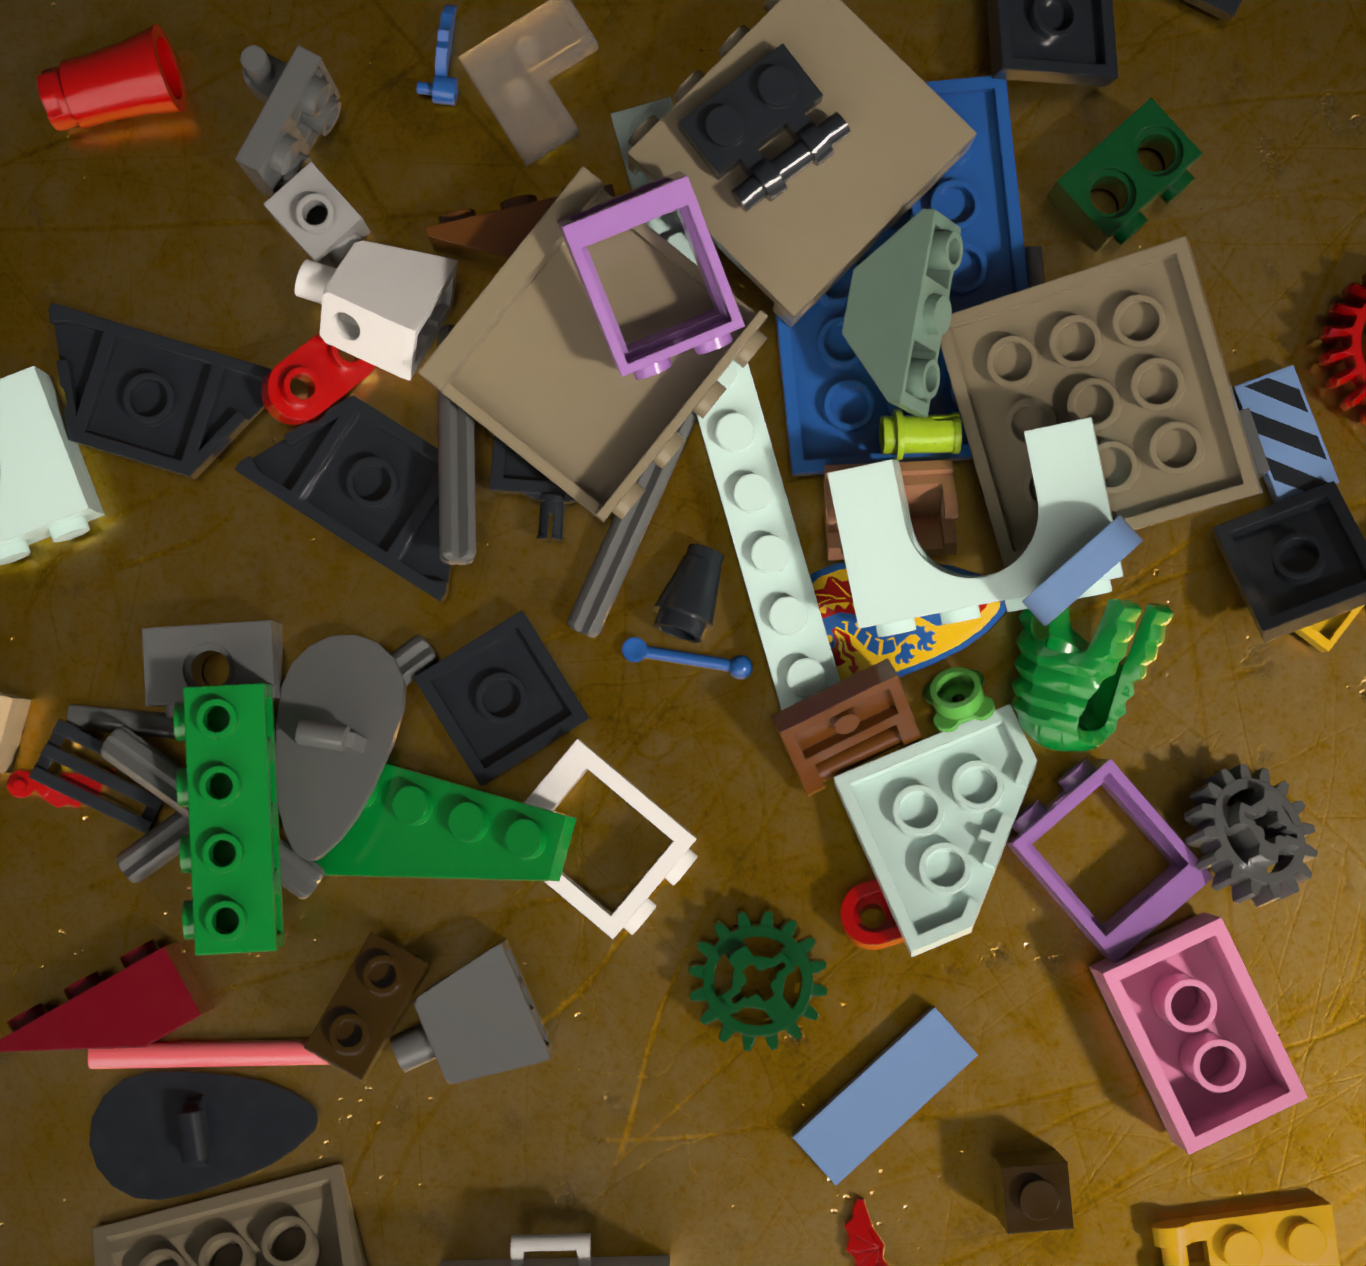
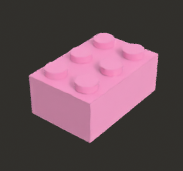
[1089,912,1308,1155]

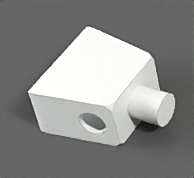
[295,240,458,380]

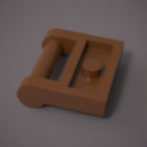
[771,658,922,797]

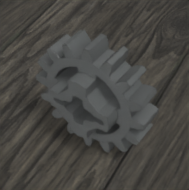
[1183,764,1318,907]

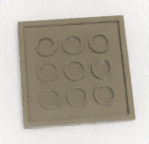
[941,236,1263,567]

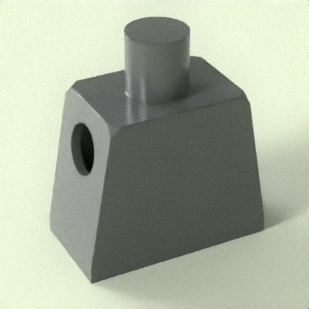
[390,939,554,1084]

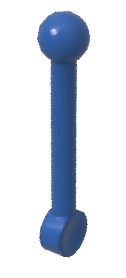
[622,637,753,680]

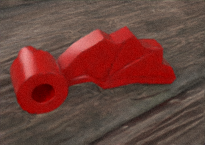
[7,768,116,808]
[844,1198,889,1266]

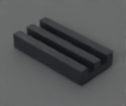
[29,718,163,834]

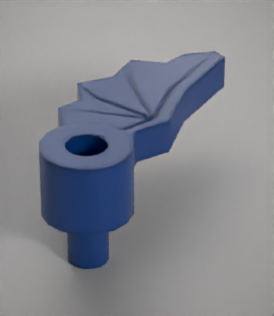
[417,4,458,106]

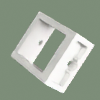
[524,739,698,939]

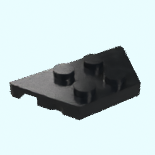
[48,302,271,480]
[235,395,451,603]

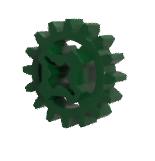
[688,909,828,1051]

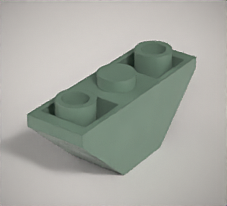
[842,209,963,417]

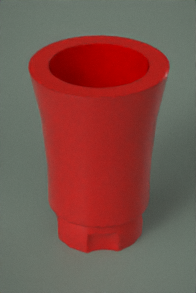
[37,24,186,131]

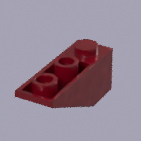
[0,939,215,1052]

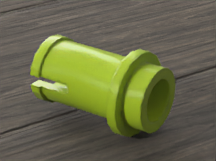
[879,409,962,460]

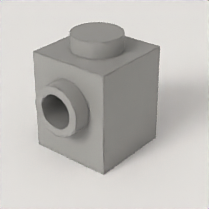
[264,162,371,268]

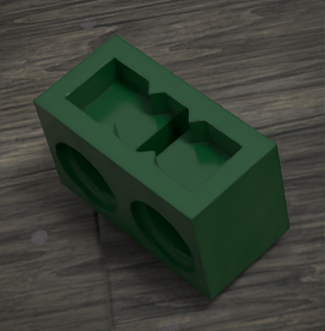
[1047,97,1203,252]

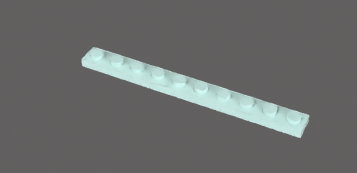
[610,96,840,711]

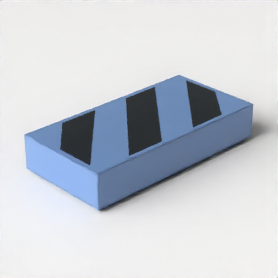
[1232,365,1339,504]

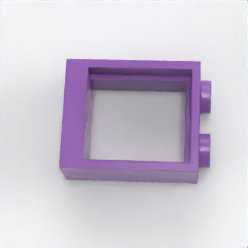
[557,171,745,380]
[1006,757,1214,963]

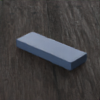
[792,1005,978,1185]

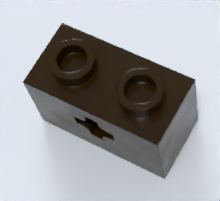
[304,932,429,1084]

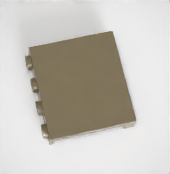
[627,0,977,328]
[418,166,768,523]

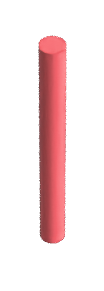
[88,1039,330,1069]

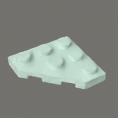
[833,704,1037,957]

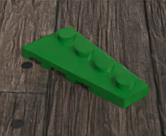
[314,763,577,882]

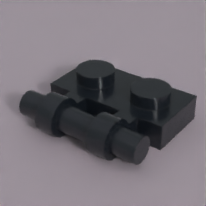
[679,44,851,212]

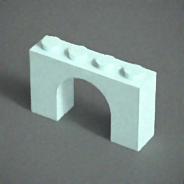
[0,366,105,565]
[827,417,1124,637]

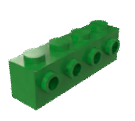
[173,683,285,956]

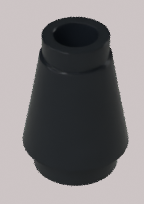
[653,544,724,643]

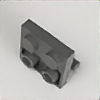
[235,45,342,197]

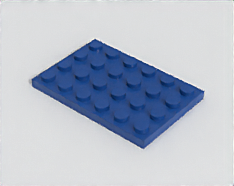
[775,75,1029,477]

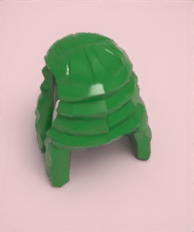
[1011,599,1174,752]

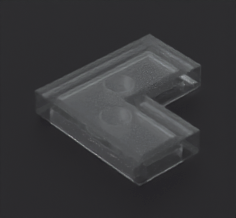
[458,0,599,167]

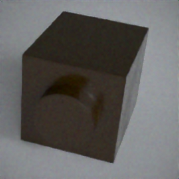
[991,1148,1074,1234]

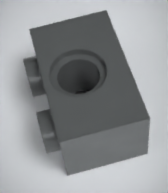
[142,620,285,718]

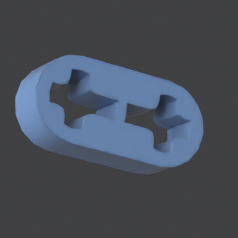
[1022,515,1143,627]

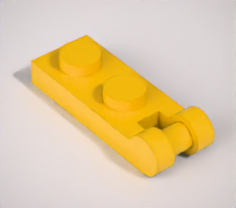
[1151,1199,1340,1266]

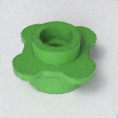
[924,667,995,732]

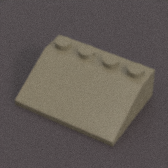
[92,1164,367,1266]

